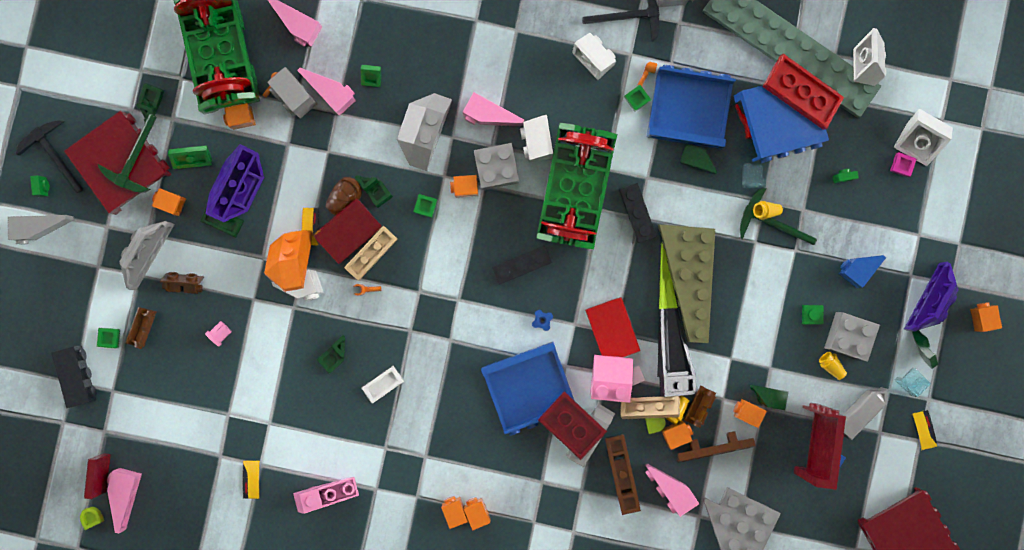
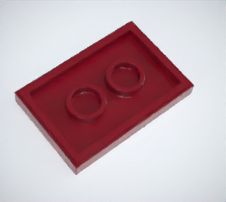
[313,198,382,264]
[538,391,607,460]

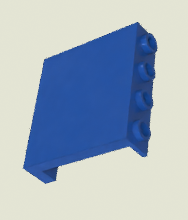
[646,65,736,150]
[734,86,829,163]
[481,341,575,436]

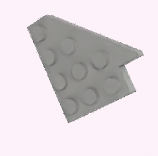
[703,487,781,550]

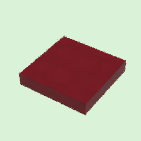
[84,453,111,499]

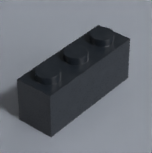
[51,345,97,409]

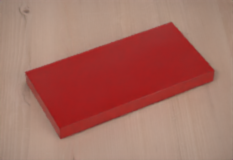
[762,54,844,130]

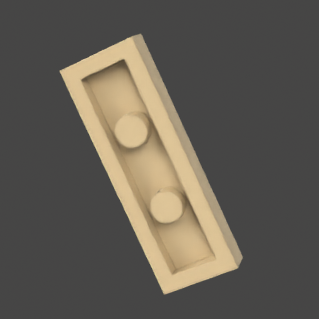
[344,226,398,281]
[621,396,680,419]

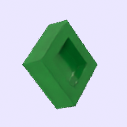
[361,65,381,87]
[624,85,651,112]
[833,169,859,183]
[30,175,50,197]
[413,194,438,218]
[802,305,823,324]
[97,327,120,348]

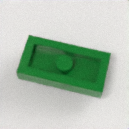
[168,146,212,169]

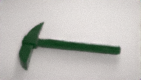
[98,114,157,193]
[740,188,817,245]

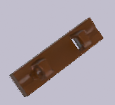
[676,431,756,463]
[605,434,641,515]

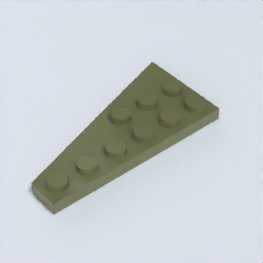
[658,225,715,343]

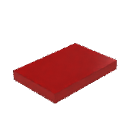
[585,297,641,357]

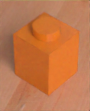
[223,103,256,130]
[450,175,478,198]
[152,188,186,216]
[970,302,1002,332]
[733,399,767,428]
[662,421,693,450]
[441,496,468,529]
[463,497,491,531]

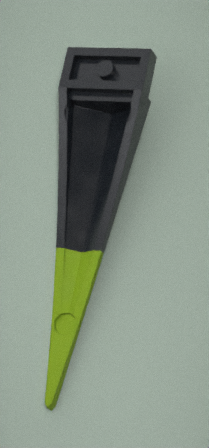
[657,243,696,397]

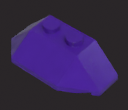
[205,144,264,222]
[904,262,959,331]

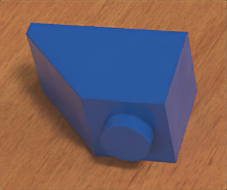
[839,255,887,288]

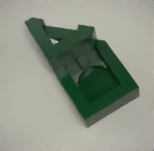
[136,83,165,122]
[680,144,717,174]
[355,175,393,208]
[912,330,938,369]
[317,335,345,374]
[750,385,789,410]

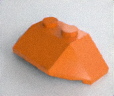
[264,230,313,292]

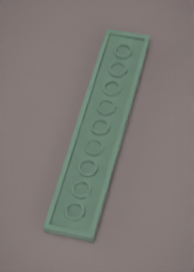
[702,0,881,118]

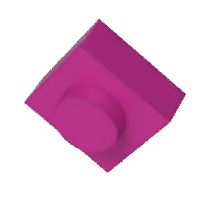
[890,152,917,177]

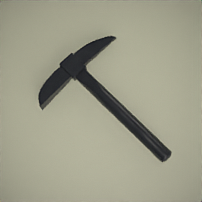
[582,0,660,41]
[16,120,83,193]

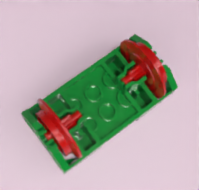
[173,0,260,115]
[536,123,618,250]

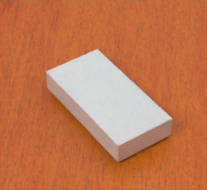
[362,366,404,403]

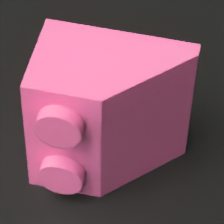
[590,355,633,403]

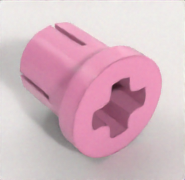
[205,321,232,347]

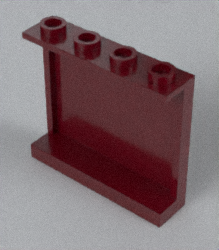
[64,110,171,215]
[794,403,846,490]
[857,487,960,550]

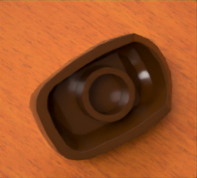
[326,177,362,215]

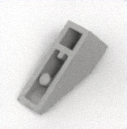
[8,215,74,244]

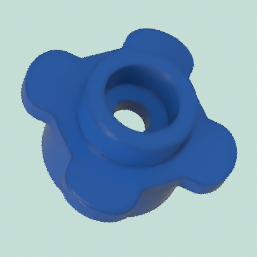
[532,310,553,331]

